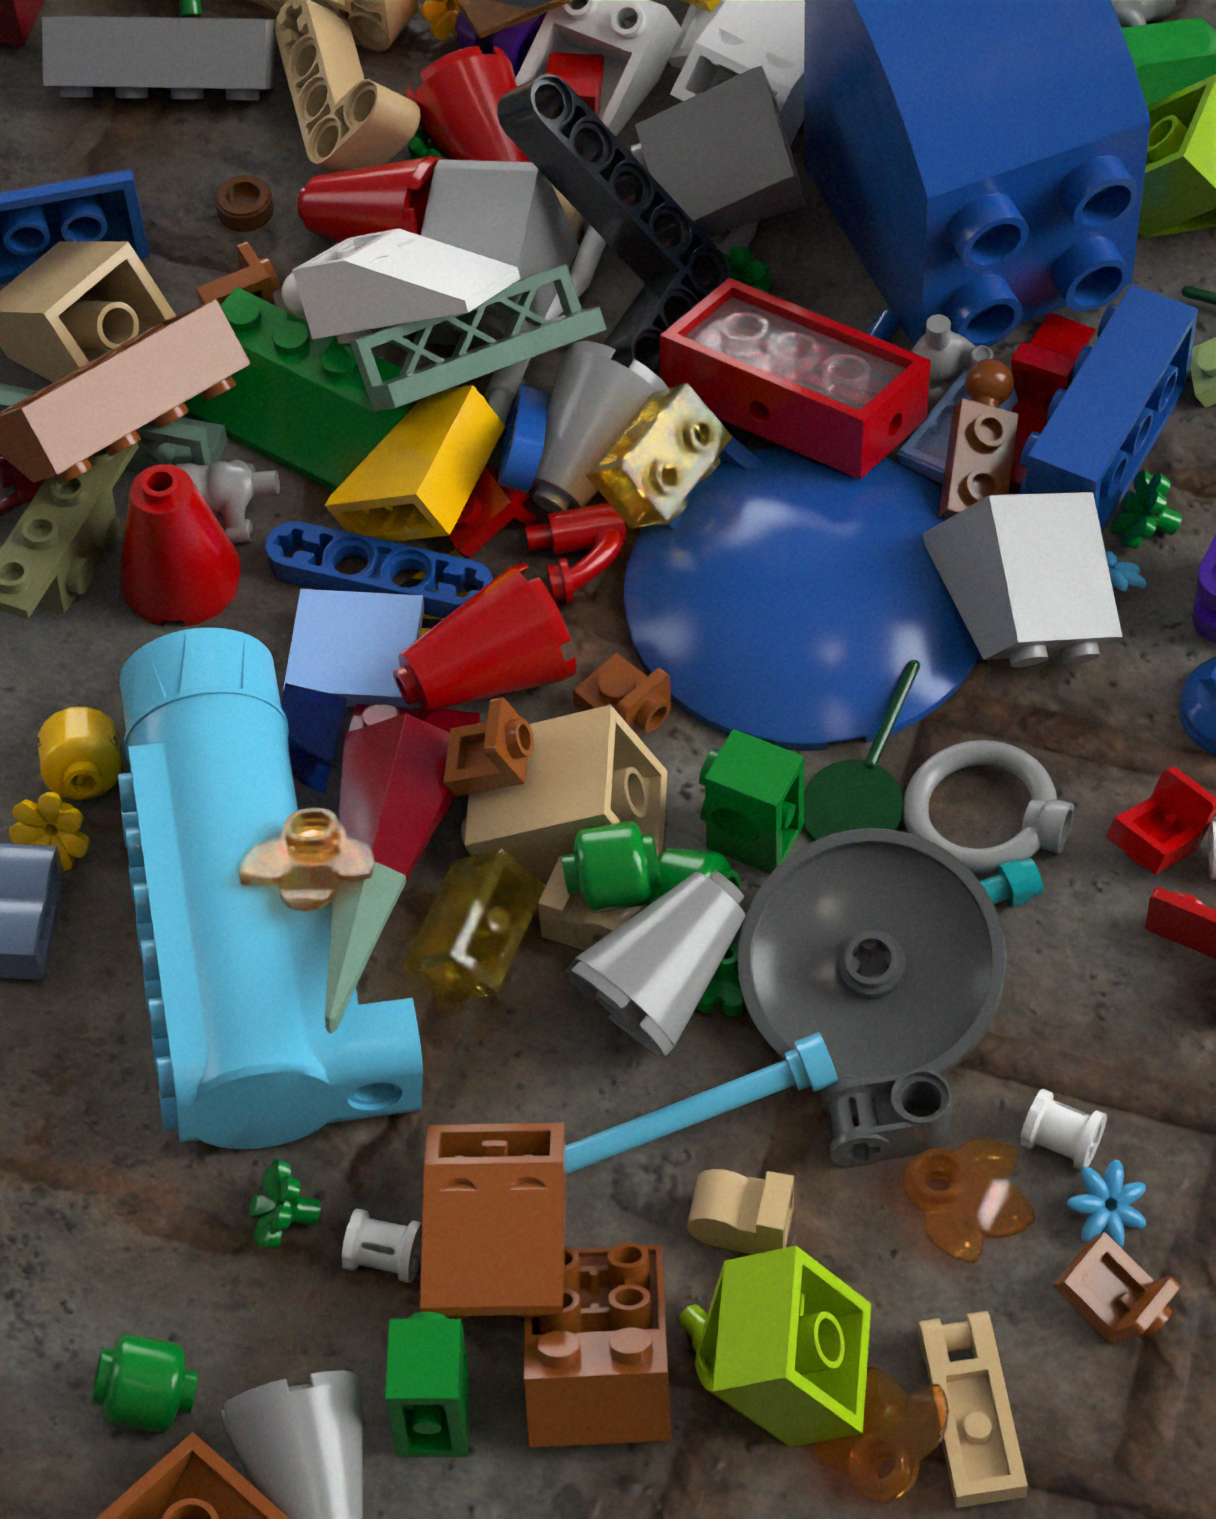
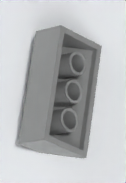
[42,16,280,100]

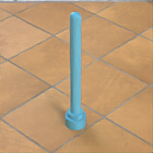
[566,1032,839,1174]

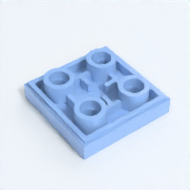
[283,589,425,708]

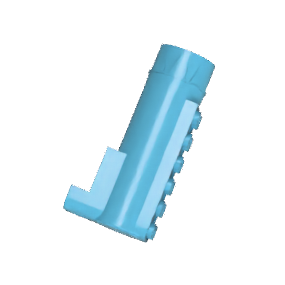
[118,628,423,1149]

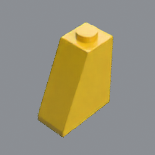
[325,385,506,542]

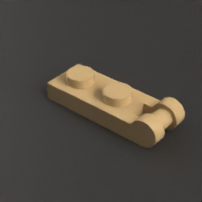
[918,1311,1028,1508]

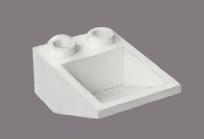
[516,0,682,136]
[670,0,805,146]
[282,228,521,344]

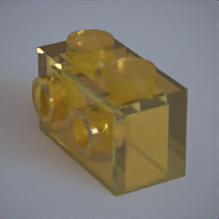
[585,383,733,529]
[403,848,546,1004]

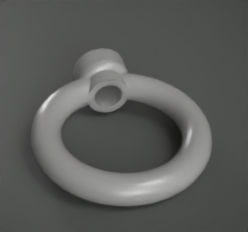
[903,740,1074,874]

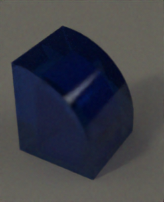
[281,683,348,793]

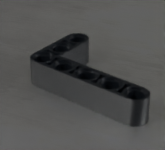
[497,73,731,377]

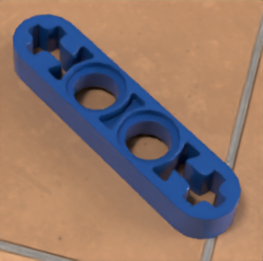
[265,521,493,619]

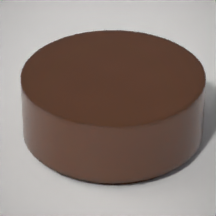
[215,175,274,232]

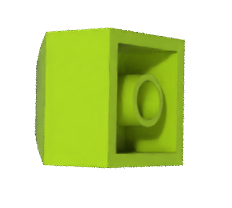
[1138,74,1216,238]
[679,1245,871,1447]

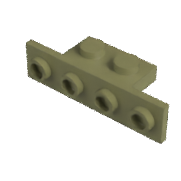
[0,442,139,619]

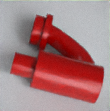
[524,500,627,605]

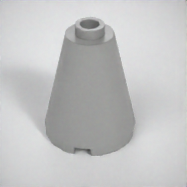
[530,341,673,513]
[565,871,746,1057]
[221,1371,363,1519]

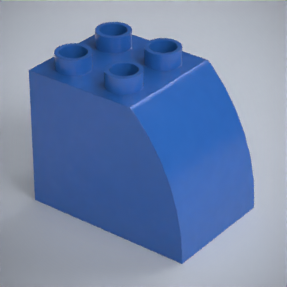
[804,0,1151,347]

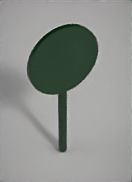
[804,660,920,841]

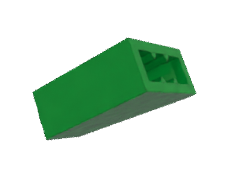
[1121,17,1216,106]

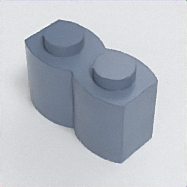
[0,843,64,980]

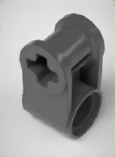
[819,1069,953,1167]

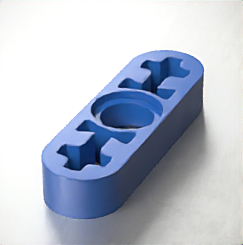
[497,383,549,494]

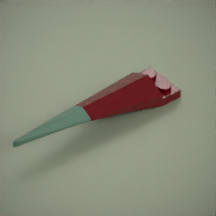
[325,704,481,1034]

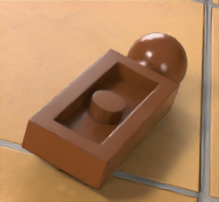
[939,359,1019,520]

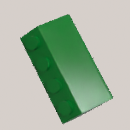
[184,287,420,491]

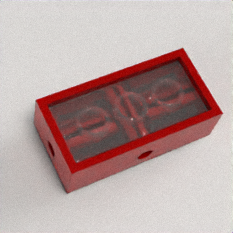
[660,277,931,480]

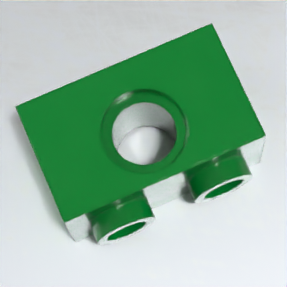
[699,729,804,874]
[385,1312,471,1457]

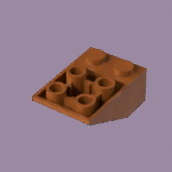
[420,1122,568,1319]
[524,1243,672,1448]

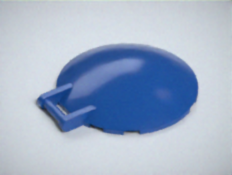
[608,413,981,751]

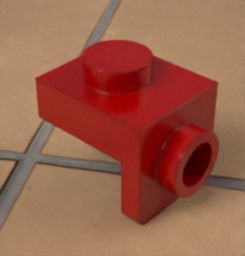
[448,464,539,558]
[1106,766,1216,875]

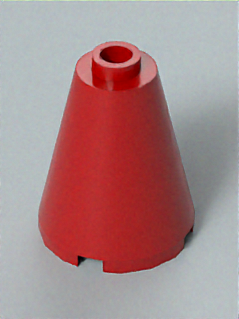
[405,46,531,162]
[297,156,445,243]
[119,464,241,627]
[393,563,577,711]

